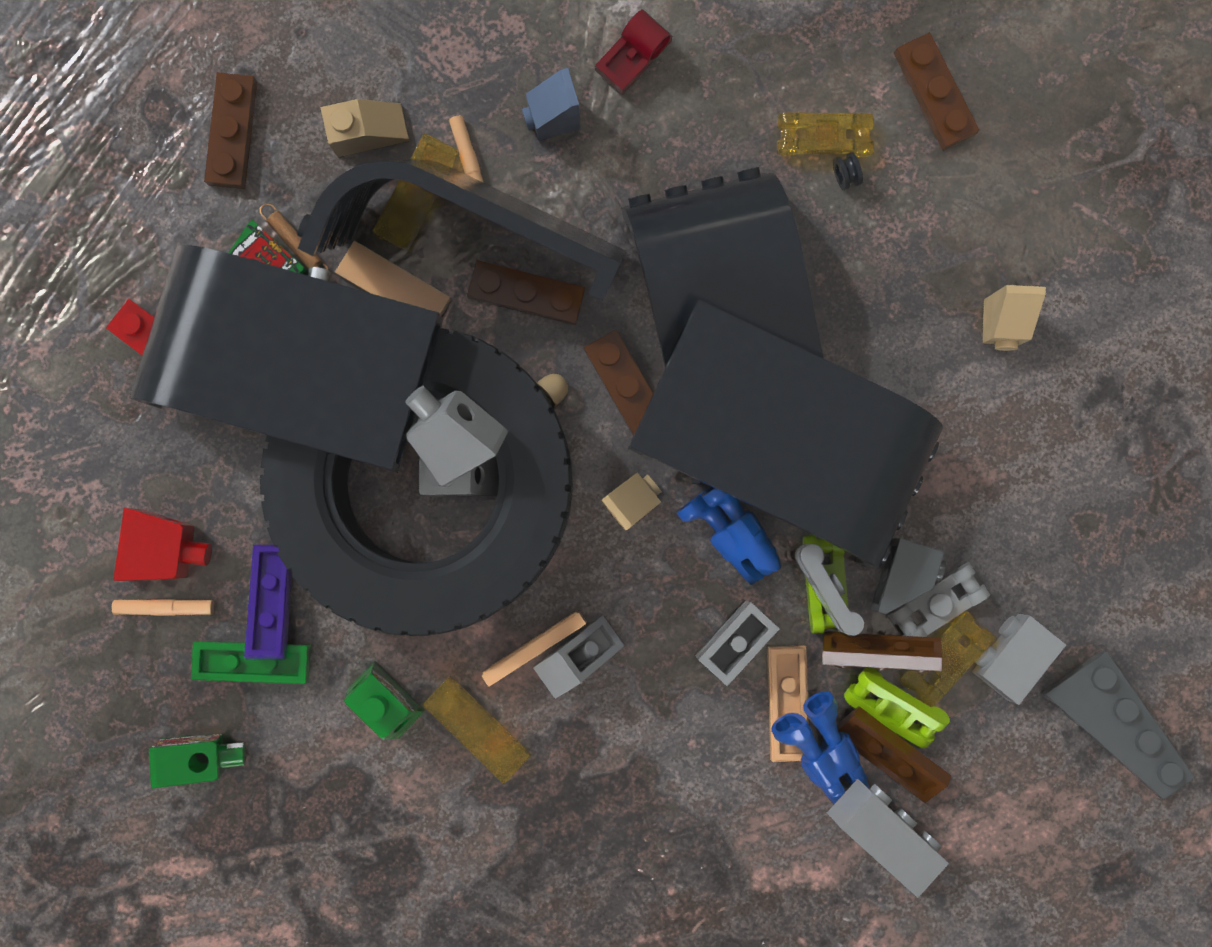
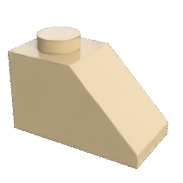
[320,99,409,157]
[983,285,1046,351]
[601,472,662,531]

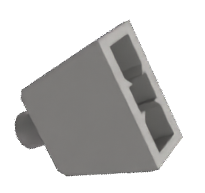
[405,386,508,486]
[419,457,499,497]

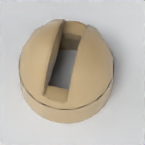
[537,374,568,407]

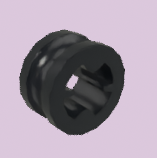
[833,152,863,190]

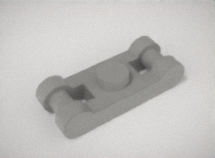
[795,544,864,636]
[887,562,990,637]

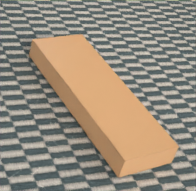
[335,241,452,316]
[482,610,587,687]
[767,645,809,762]

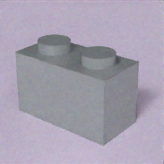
[695,600,780,686]
[972,614,1066,705]

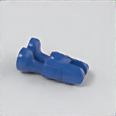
[676,487,781,585]
[771,691,869,805]

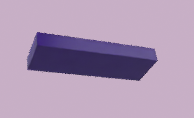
[244,545,292,660]

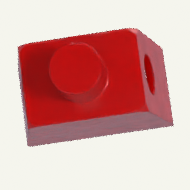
[113,508,212,581]

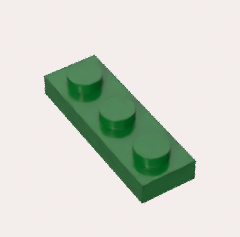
[191,641,311,684]

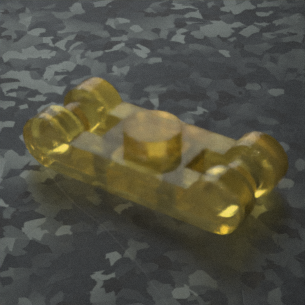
[777,112,874,157]
[900,610,995,707]

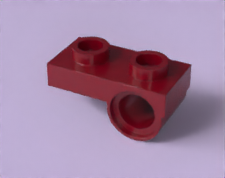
[595,9,673,95]

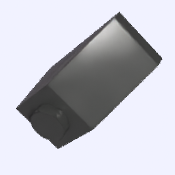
[871,538,946,614]

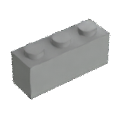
[827,779,949,898]

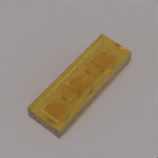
[373,133,459,251]
[422,676,531,784]

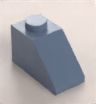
[522,68,581,141]

